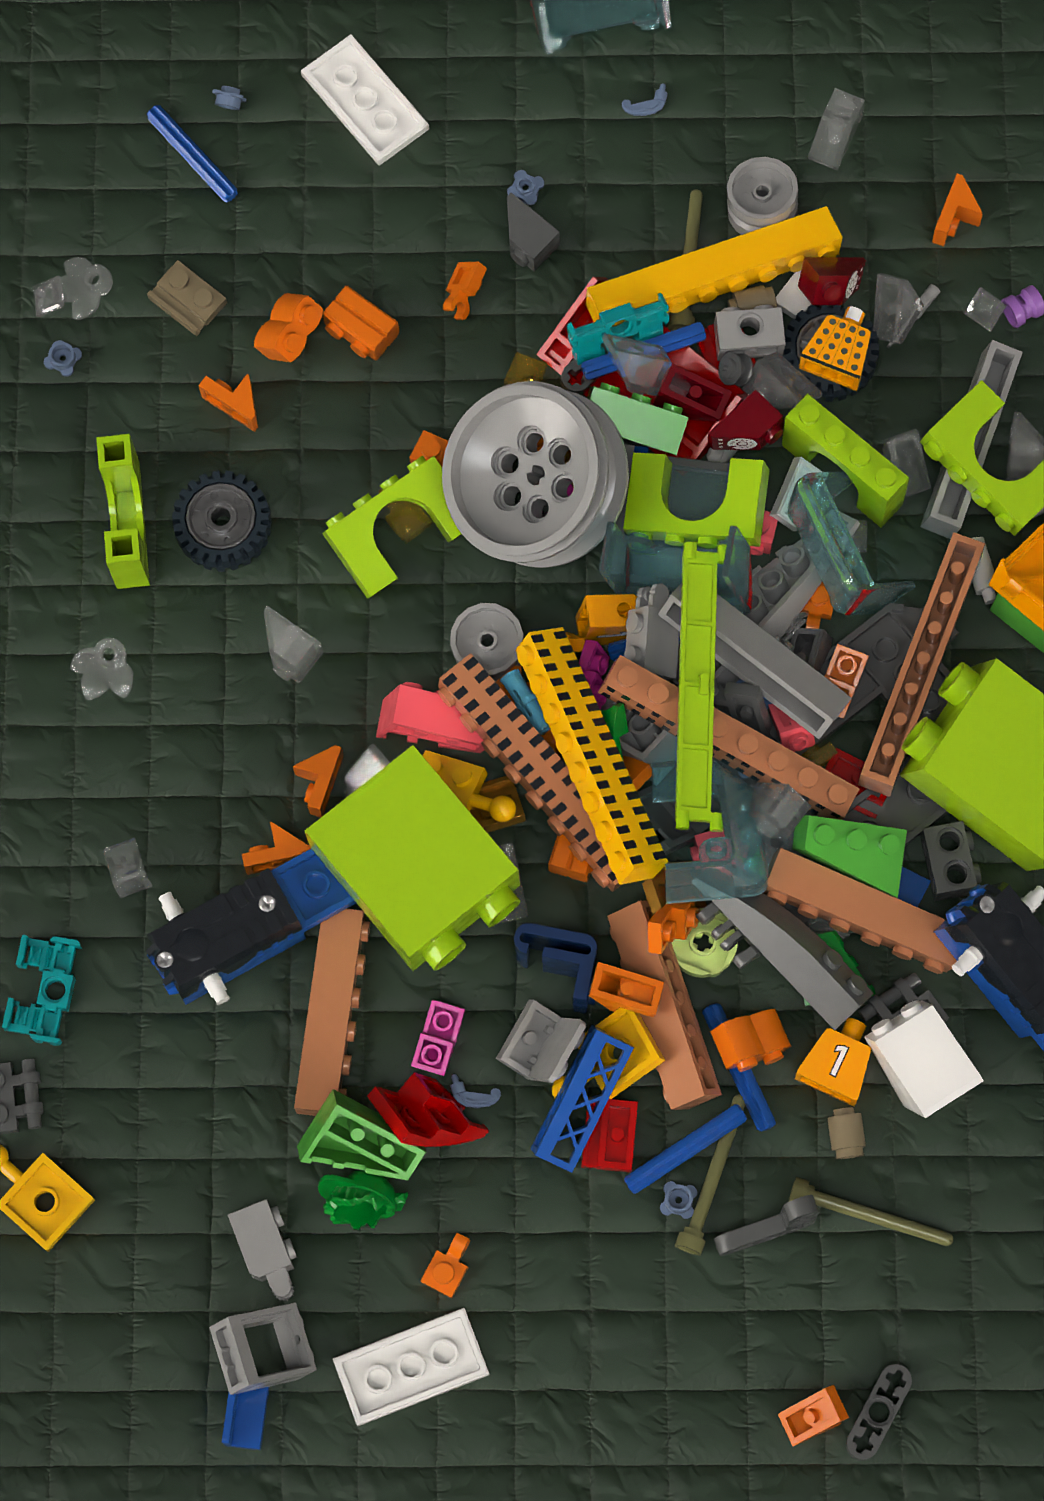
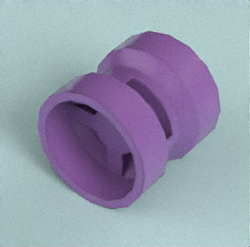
[1001,285,1044,328]

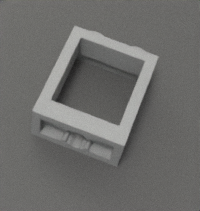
[209,1303,317,1395]

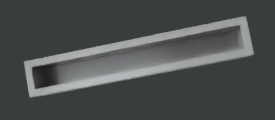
[920,340,1023,539]
[658,583,852,739]

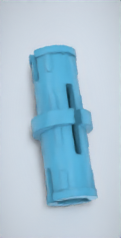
[500,669,550,735]

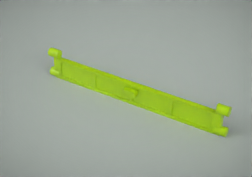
[675,542,730,832]

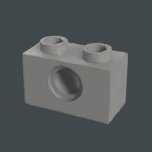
[714,305,786,361]

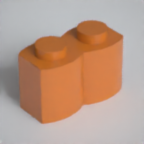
[254,293,323,362]
[710,1009,791,1072]

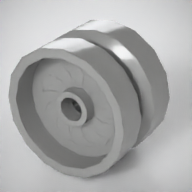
[727,156,798,235]
[450,603,524,682]

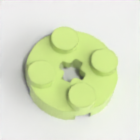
[671,908,738,978]

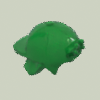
[318,1170,408,1230]

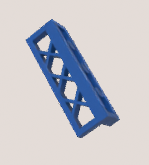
[530,1025,634,1173]

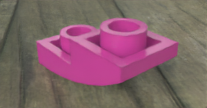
[579,639,610,709]
[411,999,466,1076]

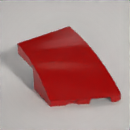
[367,1072,489,1147]

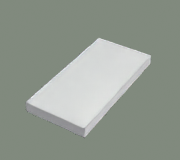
[301,34,429,166]
[333,1308,490,1426]

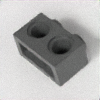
[920,821,982,902]

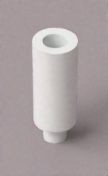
[972,537,996,605]

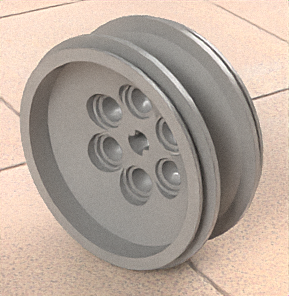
[442,381,629,568]

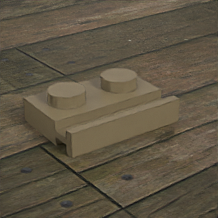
[147,260,228,337]

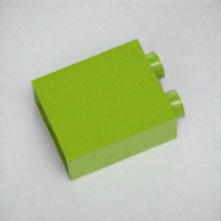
[900,658,1044,871]
[305,745,520,971]

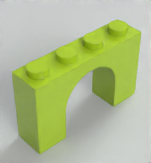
[920,380,1044,536]
[782,393,909,528]
[96,434,150,589]
[623,452,770,551]
[322,456,462,599]

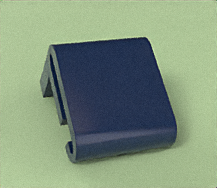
[514,923,597,1014]

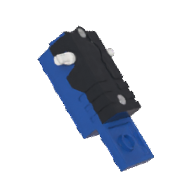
[146,849,356,1005]
[933,881,1044,1051]

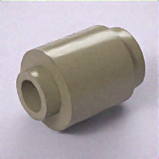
[727,285,777,310]
[827,1107,866,1159]

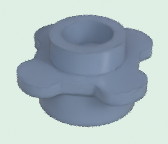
[212,86,247,110]
[507,170,544,205]
[44,340,82,377]
[660,1181,697,1219]

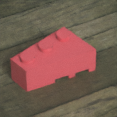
[376,682,484,754]

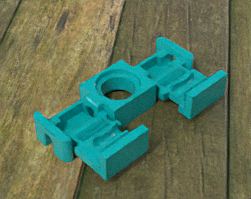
[567,293,669,365]
[2,935,82,1046]

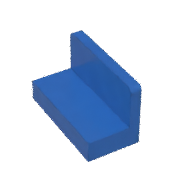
[222,1386,270,1450]

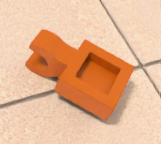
[443,261,487,320]
[799,582,838,629]
[420,1233,470,1299]

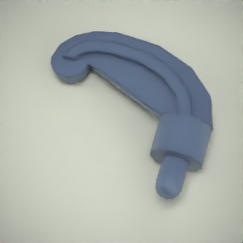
[622,83,668,116]
[450,1074,501,1108]

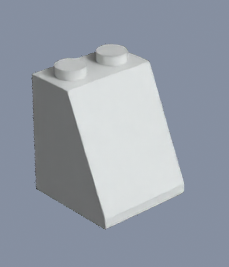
[864,1000,983,1118]

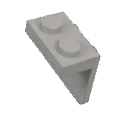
[496,999,586,1083]

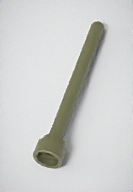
[668,189,703,331]
[675,1094,745,1255]
[788,1177,953,1246]

